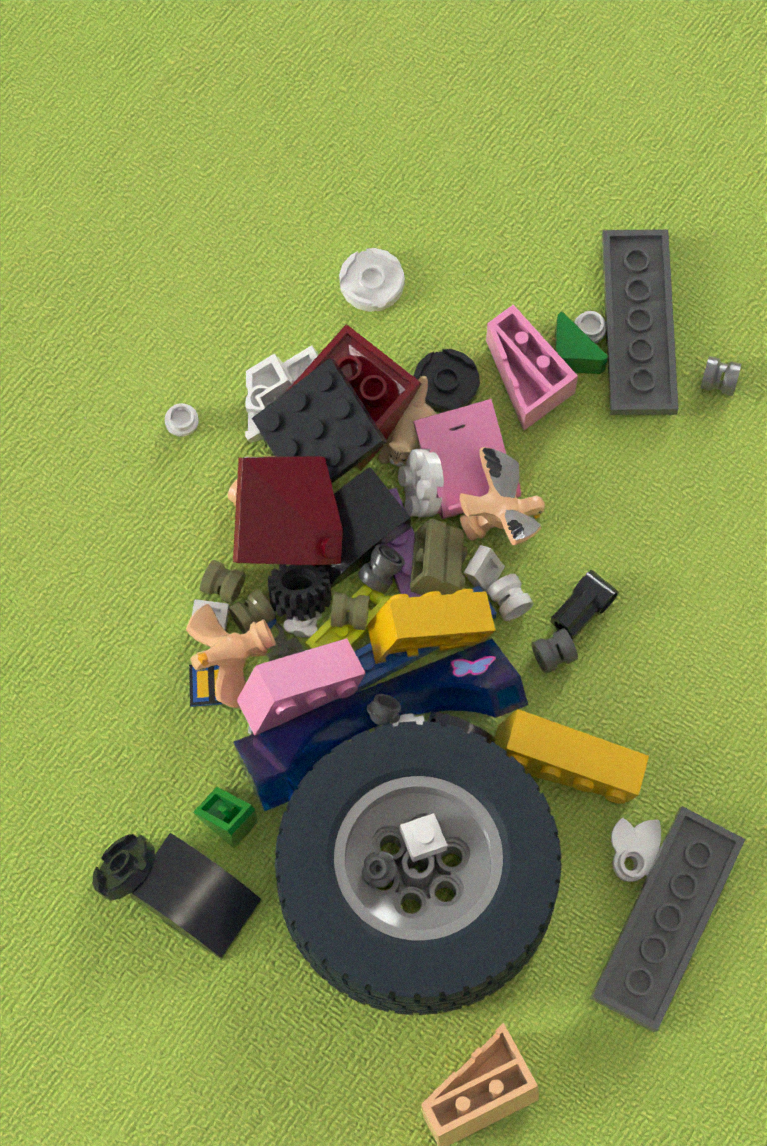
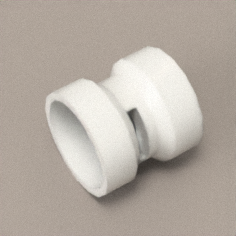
[487,574,534,621]

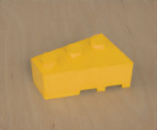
[367,589,495,664]

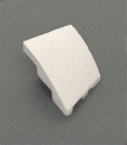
[245,345,318,443]

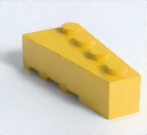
[495,709,649,804]

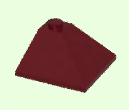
[287,324,422,471]
[233,456,343,565]

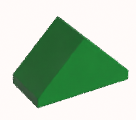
[554,311,608,374]
[193,787,258,848]

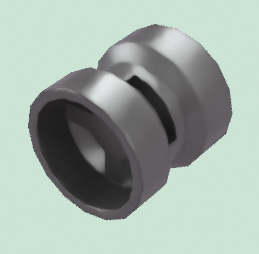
[700,356,742,396]

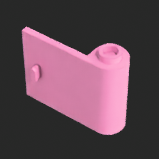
[413,399,521,519]

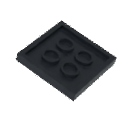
[252,358,387,484]

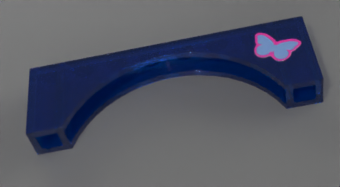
[233,639,528,812]

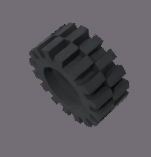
[268,564,332,621]

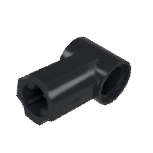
[550,570,619,640]

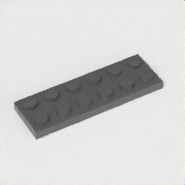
[602,229,679,415]
[590,806,746,1032]

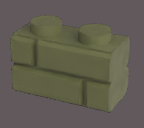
[410,519,467,596]

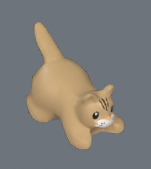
[378,376,437,466]

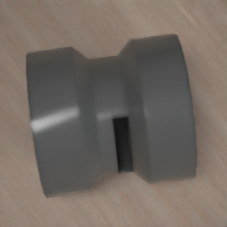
[358,544,405,593]
[531,628,578,674]

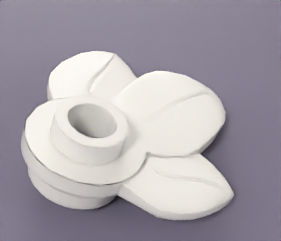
[611,818,661,882]

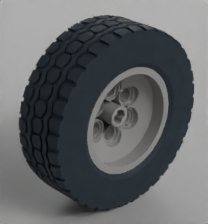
[275,721,562,1015]

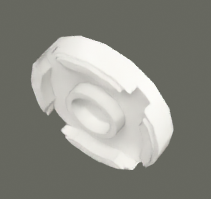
[339,248,405,312]

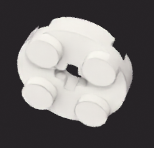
[398,449,444,517]

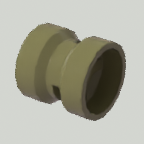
[200,560,246,604]
[228,589,276,634]
[331,592,370,630]

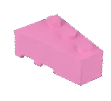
[486,305,578,431]
[237,638,366,735]

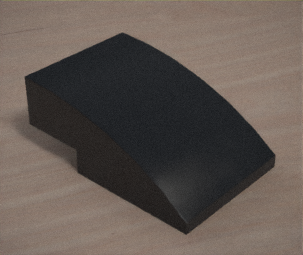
[318,467,412,588]
[130,833,262,960]

